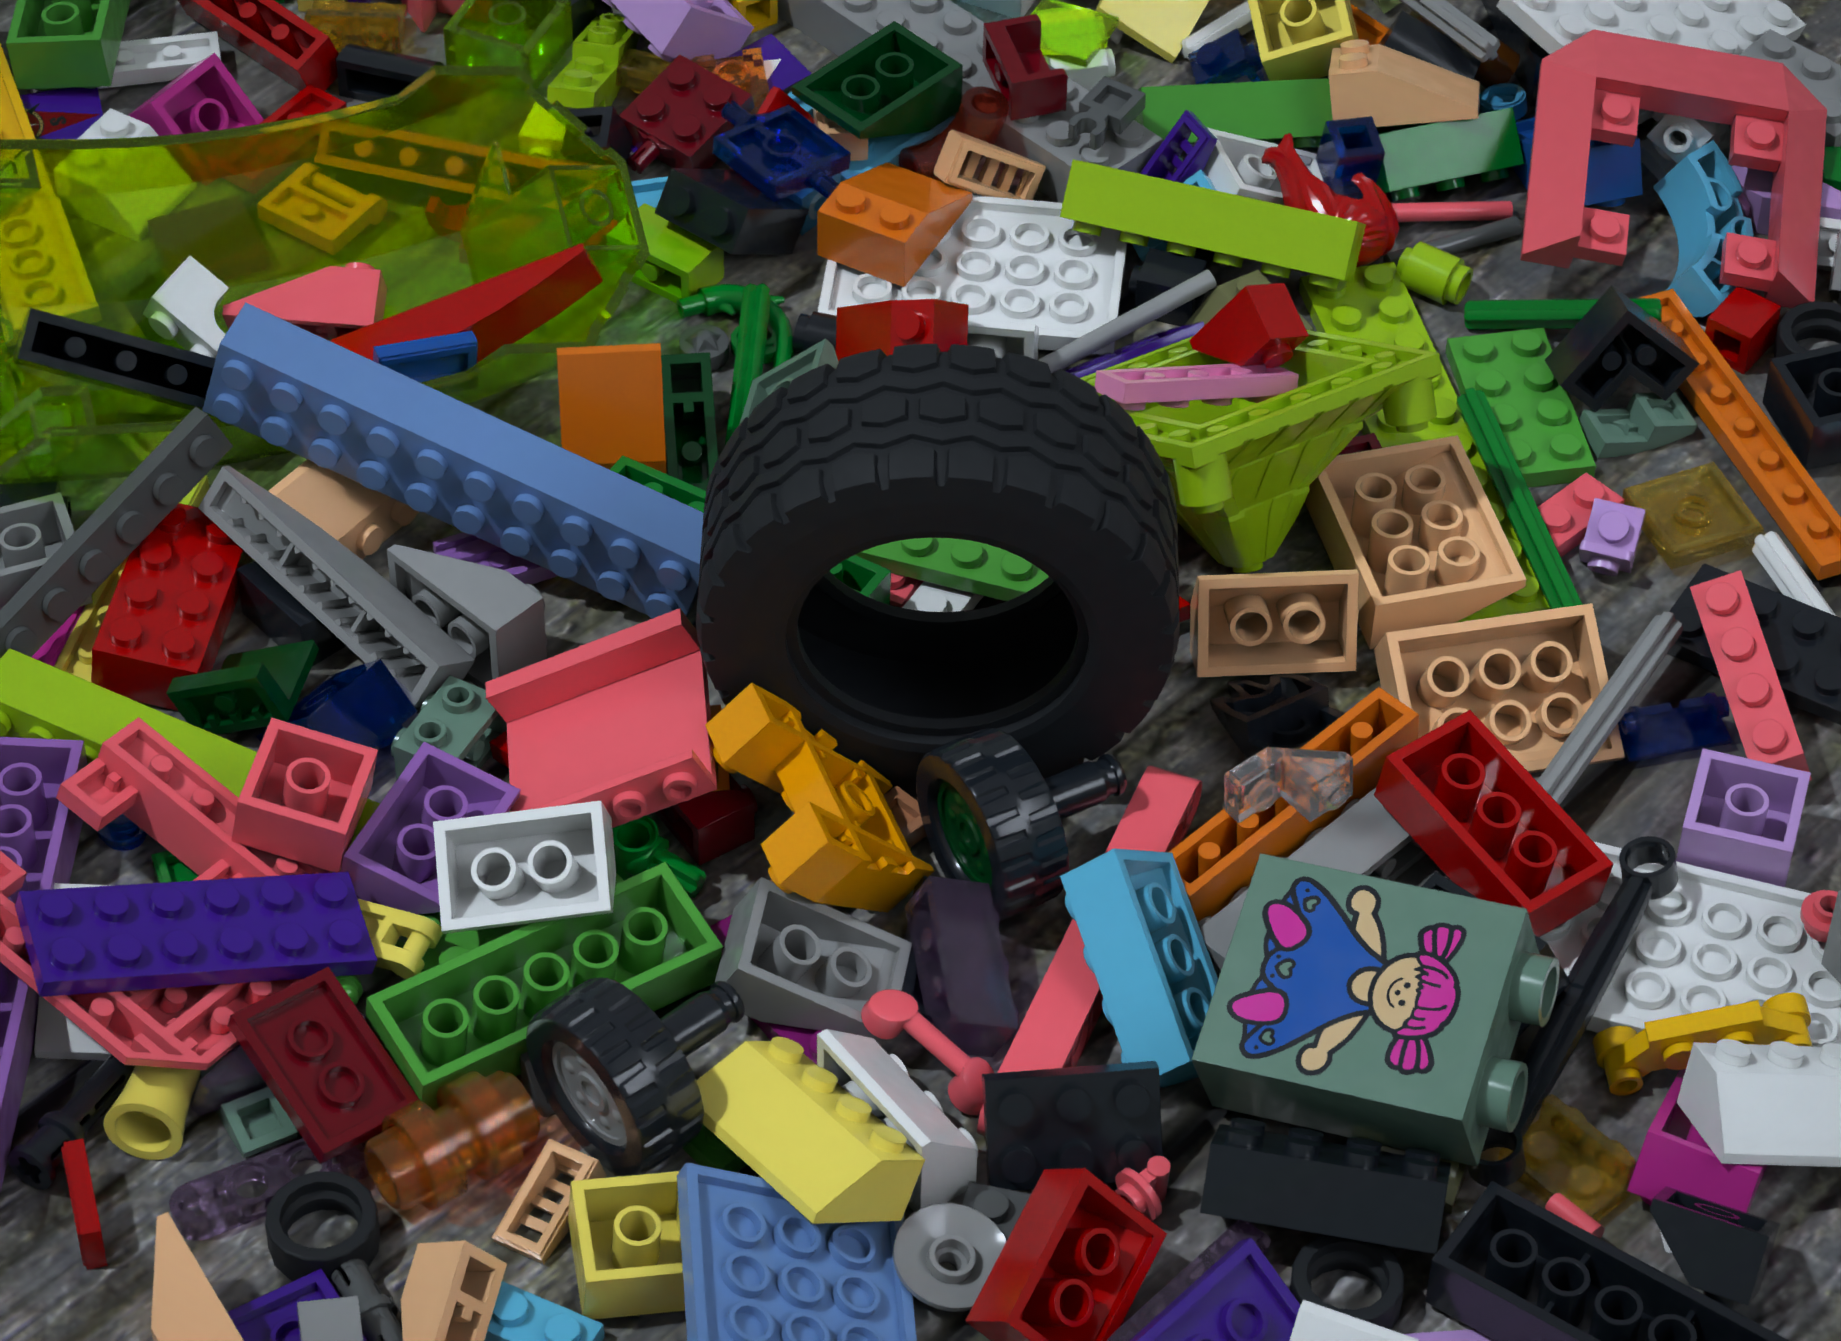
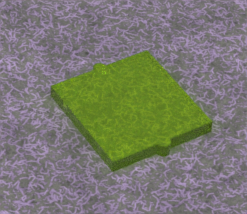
[1026,0,1119,68]

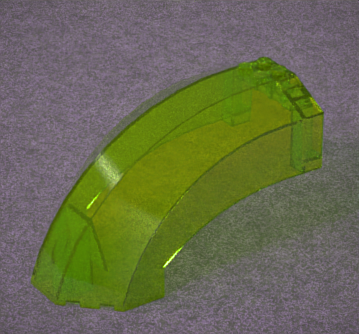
[0,65,650,484]

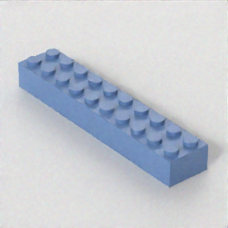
[202,303,704,618]

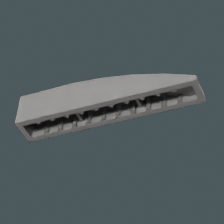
[198,466,475,708]

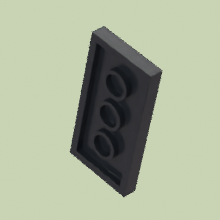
[1667,563,1841,725]

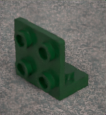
[166,640,319,735]

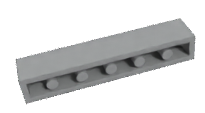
[1198,786,1427,978]

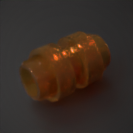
[364,1071,540,1211]

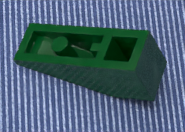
[661,352,718,491]

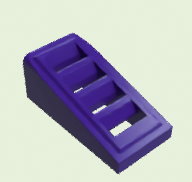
[1140,110,1218,183]

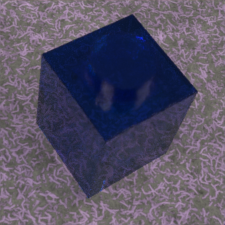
[1316,116,1385,194]

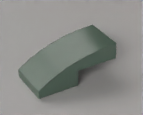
[1579,392,1698,458]
[199,1050,298,1158]

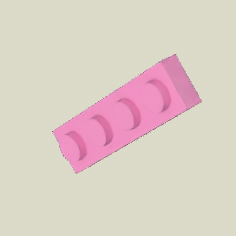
[1095,364,1299,411]

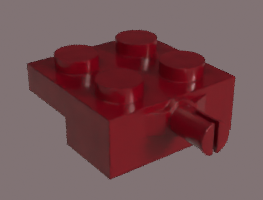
[619,55,755,174]

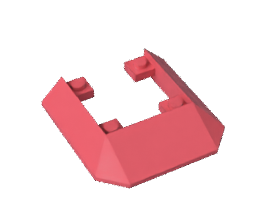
[1520,29,1827,308]
[0,717,331,1070]

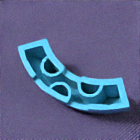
[1653,140,1753,317]

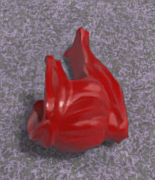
[1261,133,1400,267]

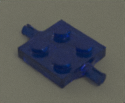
[712,101,851,202]

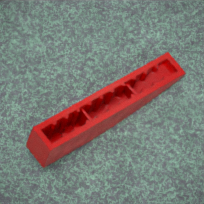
[329,243,603,364]

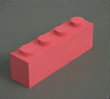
[1690,570,1812,781]

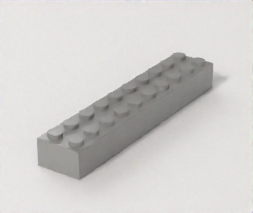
[778,0,1163,203]

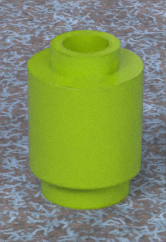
[1396,241,1473,305]

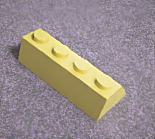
[696,1037,925,1224]

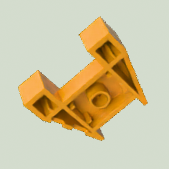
[705,683,934,913]

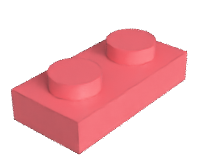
[1538,472,1625,557]

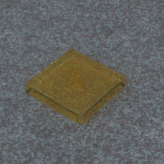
[1622,462,1764,569]

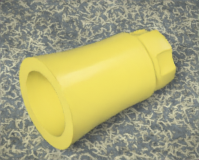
[103,1066,201,1160]

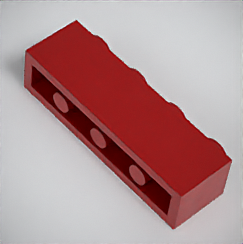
[178,0,339,91]

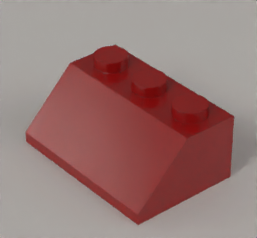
[965,1168,1167,1341]

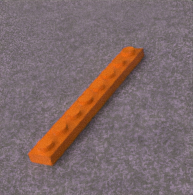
[1640,289,1841,581]

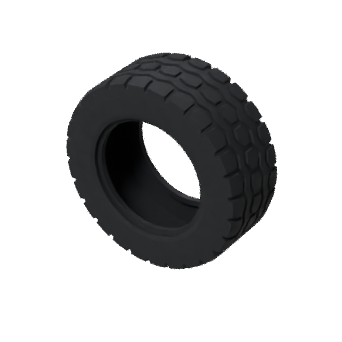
[696,344,1180,797]

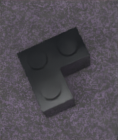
[1545,285,1699,412]

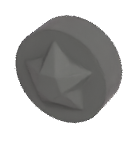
[679,325,729,370]

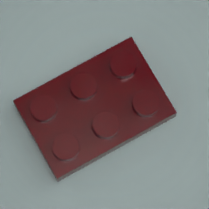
[227,967,422,1164]

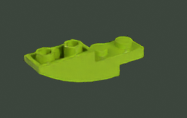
[547,13,640,109]

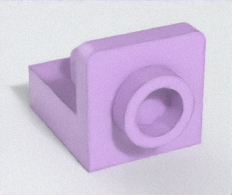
[1579,498,1646,576]

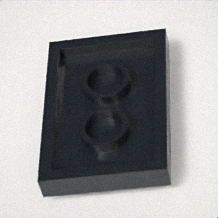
[982,1061,1163,1191]

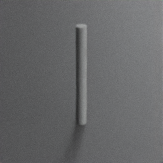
[1039,269,1217,374]

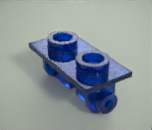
[1618,692,1732,762]

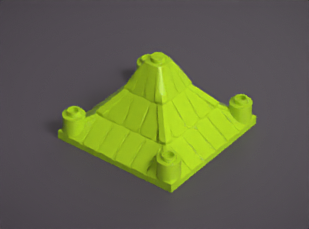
[1081,330,1442,573]

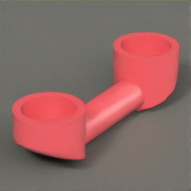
[861,989,994,1115]

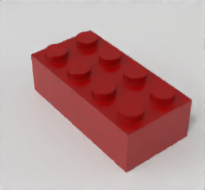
[91,503,252,711]
[1374,710,1614,937]

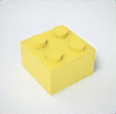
[1248,0,1359,81]
[568,1171,685,1320]

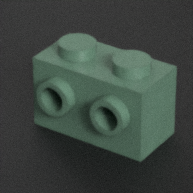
[391,675,507,780]

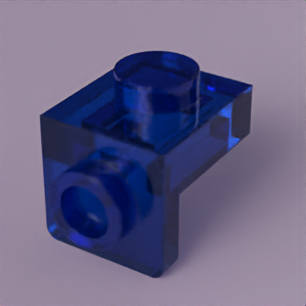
[1188,29,1265,84]

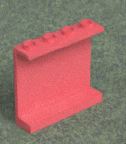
[485,608,717,828]

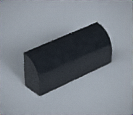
[11,308,216,416]

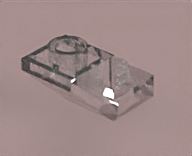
[1224,747,1353,823]

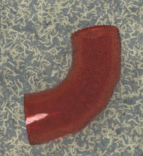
[898,87,1009,184]

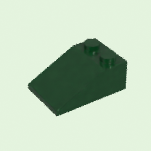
[792,21,963,139]

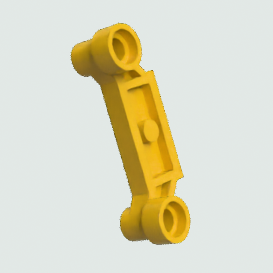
[1592,992,1813,1096]

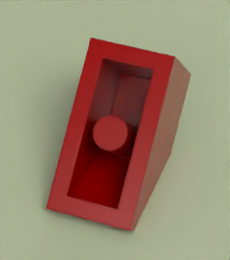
[1189,283,1309,368]

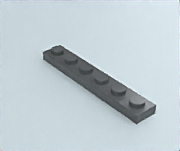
[0,407,233,659]

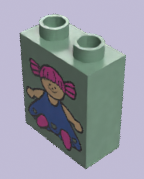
[1191,853,1560,1167]

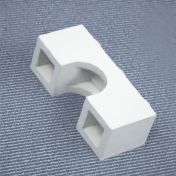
[143,255,229,358]

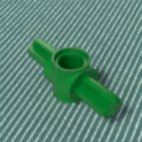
[612,815,706,898]

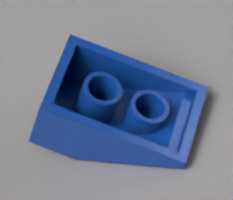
[1512,117,1643,207]

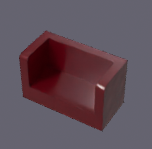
[983,14,1068,121]

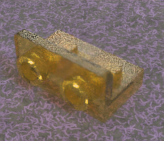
[305,0,408,54]
[1498,1094,1636,1222]

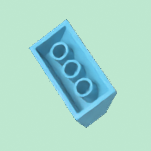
[1060,849,1218,1087]

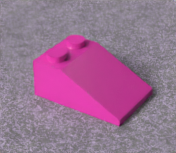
[1627,1069,1767,1213]

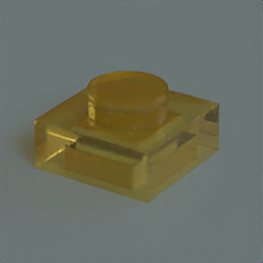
[616,49,674,94]

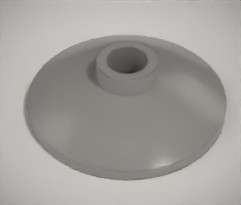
[893,1203,1007,1311]

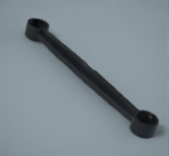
[1467,836,1678,1187]

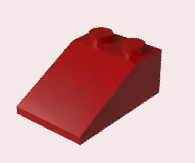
[836,299,969,361]

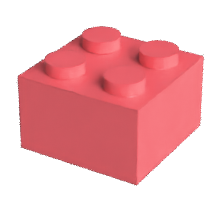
[232,717,378,872]

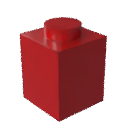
[1705,287,1781,374]

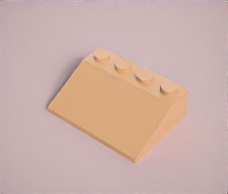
[1305,435,1527,650]
[1374,603,1625,773]

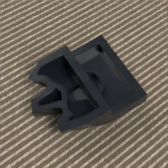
[1210,674,1344,771]

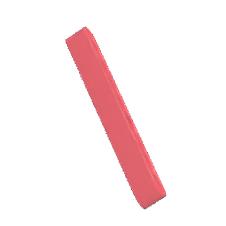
[977,765,1202,1136]

